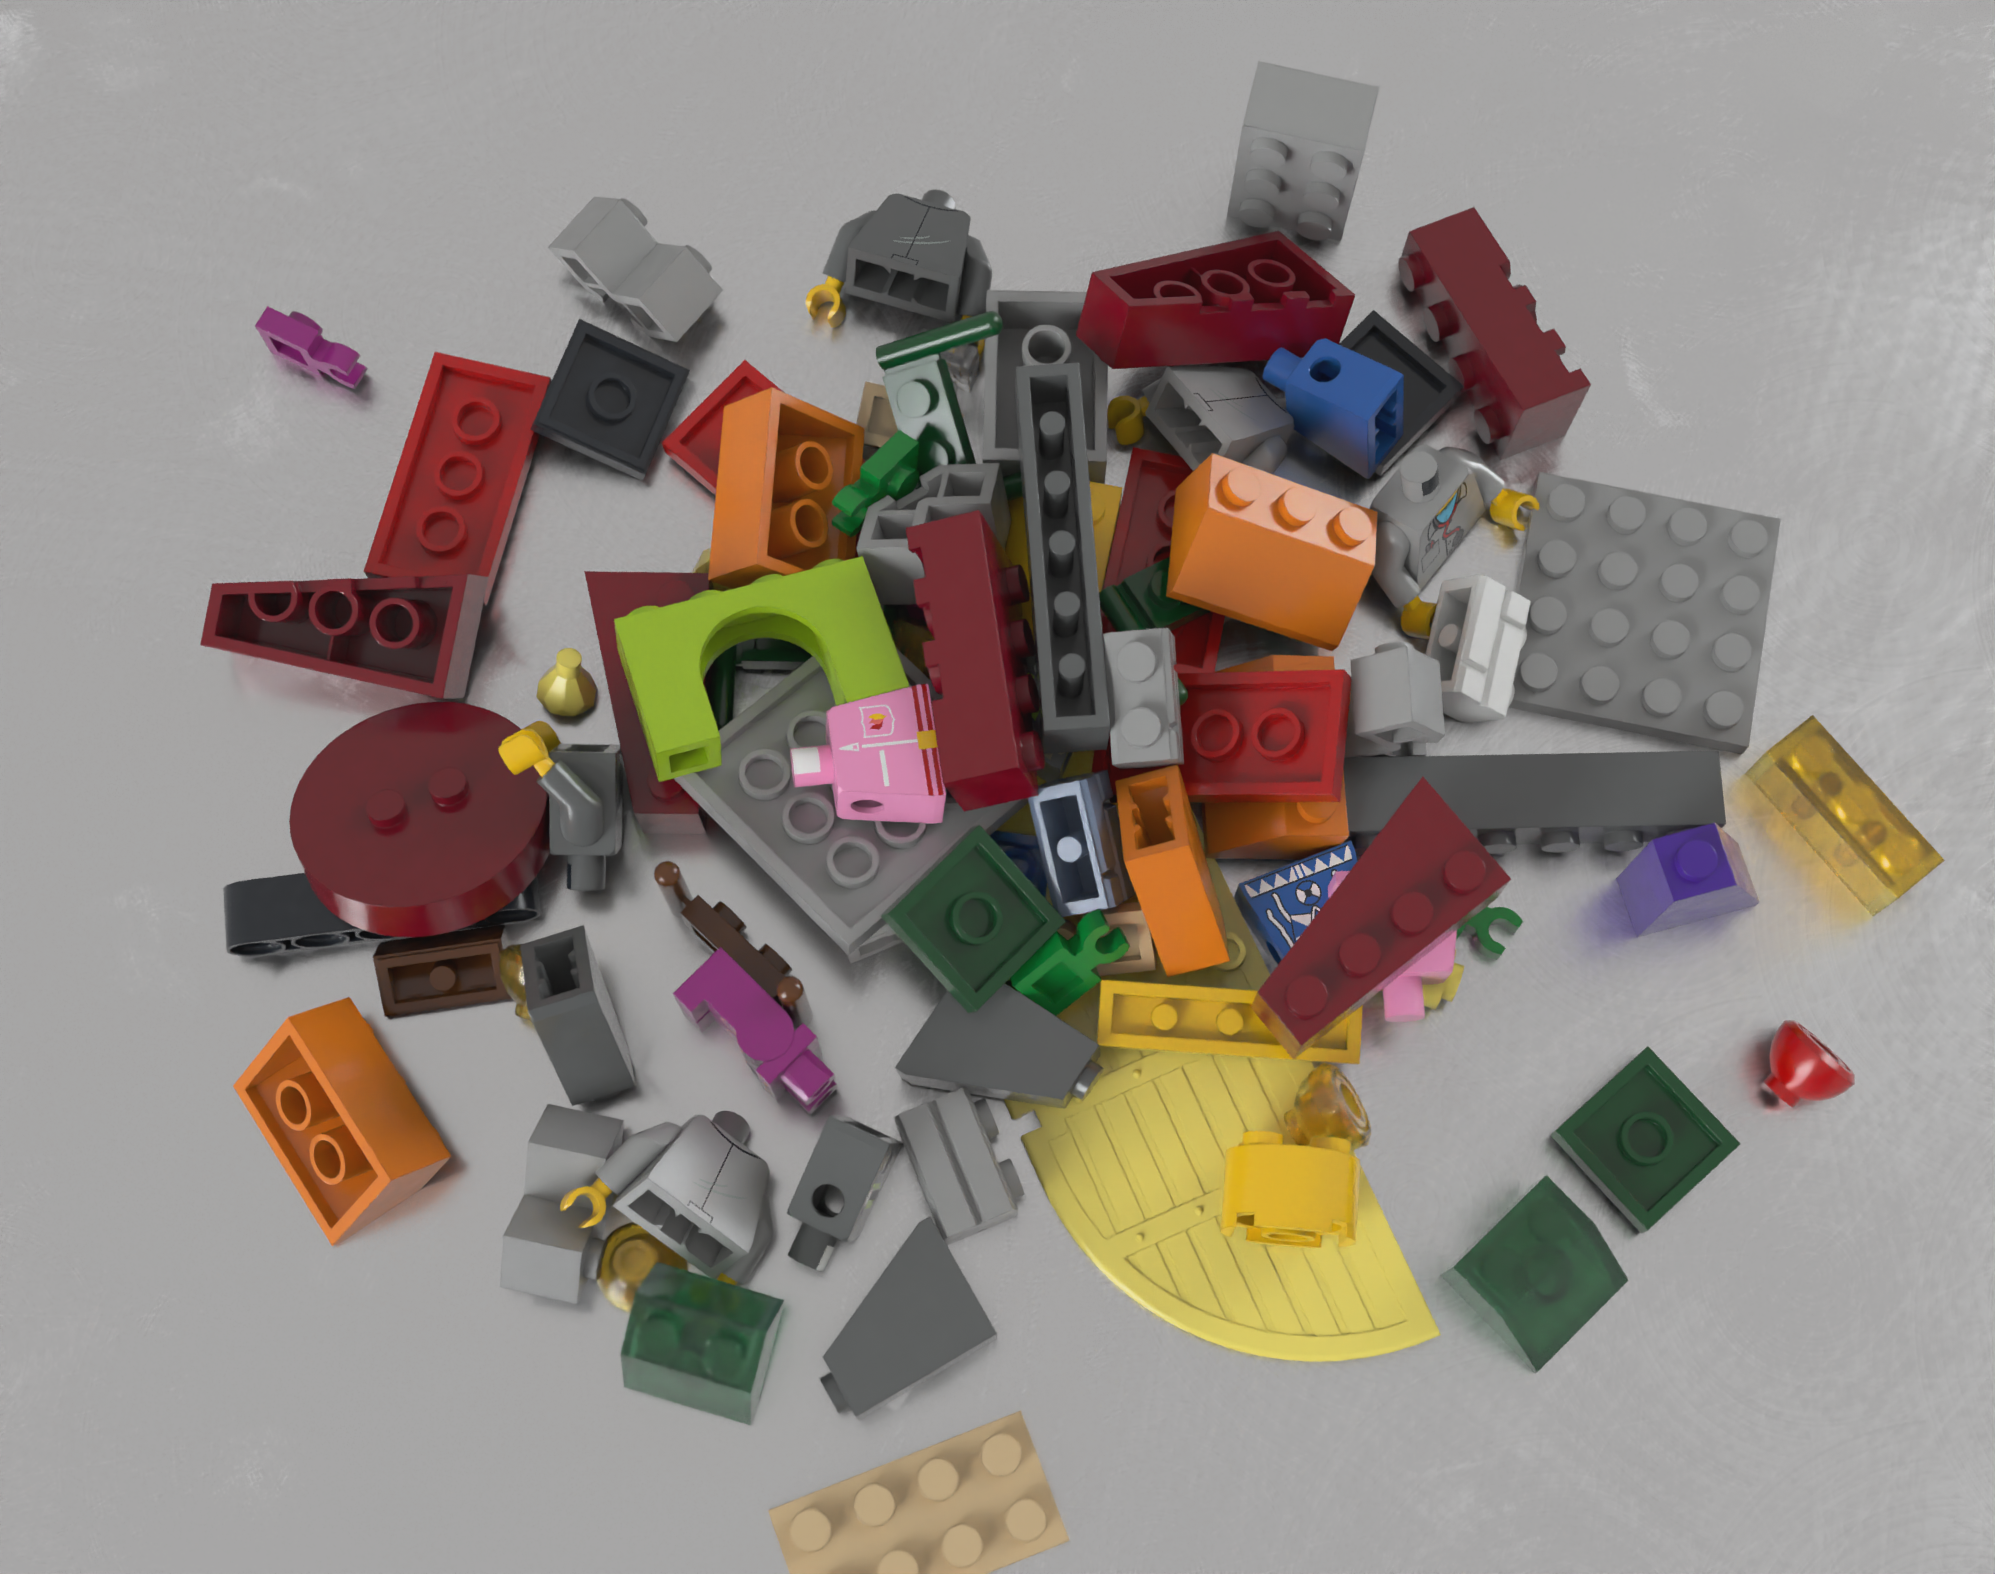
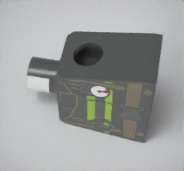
[787,1115,903,1272]

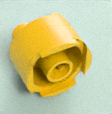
[1220,1131,1361,1248]

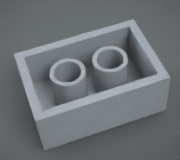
[1227,61,1379,241]
[983,290,1108,484]

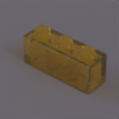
[1745,715,1945,917]

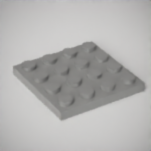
[1509,472,1781,754]
[673,648,1039,956]

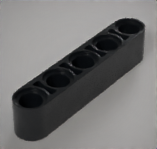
[223,873,541,956]

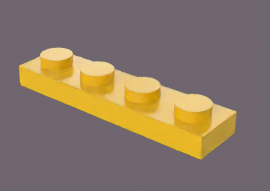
[1097,980,1363,1065]

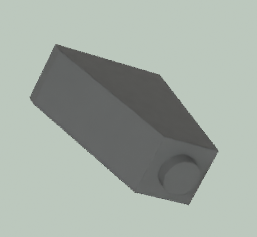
[520,925,635,1106]
[895,983,1104,1109]
[819,1216,997,1420]

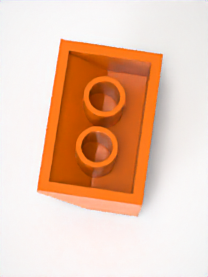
[708,387,865,589]
[1166,453,1377,651]
[1201,655,1349,860]
[233,997,451,1246]

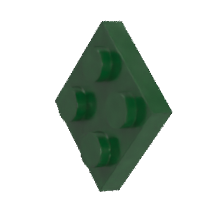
[881,824,1066,1013]
[1550,1047,1741,1234]

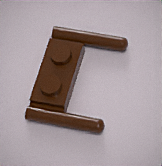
[654,861,813,1028]

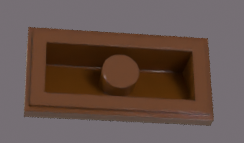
[373,925,513,1017]

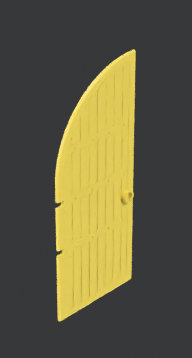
[990,751,1441,1362]

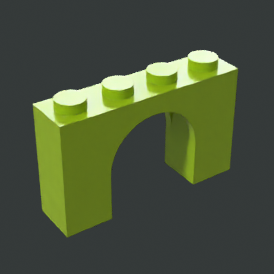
[614,556,910,782]

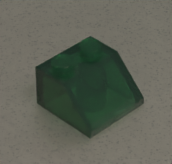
[1440,1175,1629,1373]
[620,1262,785,1426]

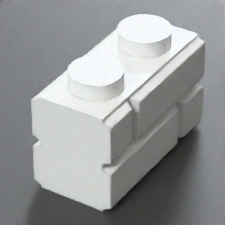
[1425,575,1531,723]

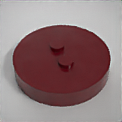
[289,702,550,937]

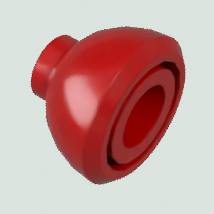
[1764,1020,1855,1108]

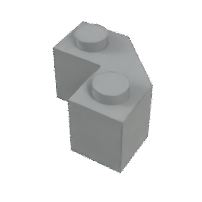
[548,197,723,342]
[856,463,1012,605]
[1344,642,1445,758]
[500,1104,624,1304]

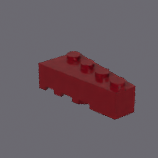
[1398,207,1591,460]
[1076,230,1355,369]
[906,510,1045,812]
[584,571,714,834]
[1251,776,1511,1060]

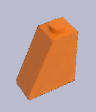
[1115,764,1230,977]

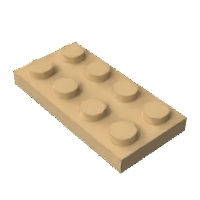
[768,1410,1070,1574]

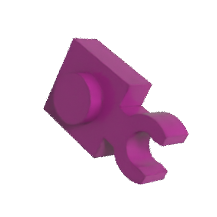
[255,306,367,389]

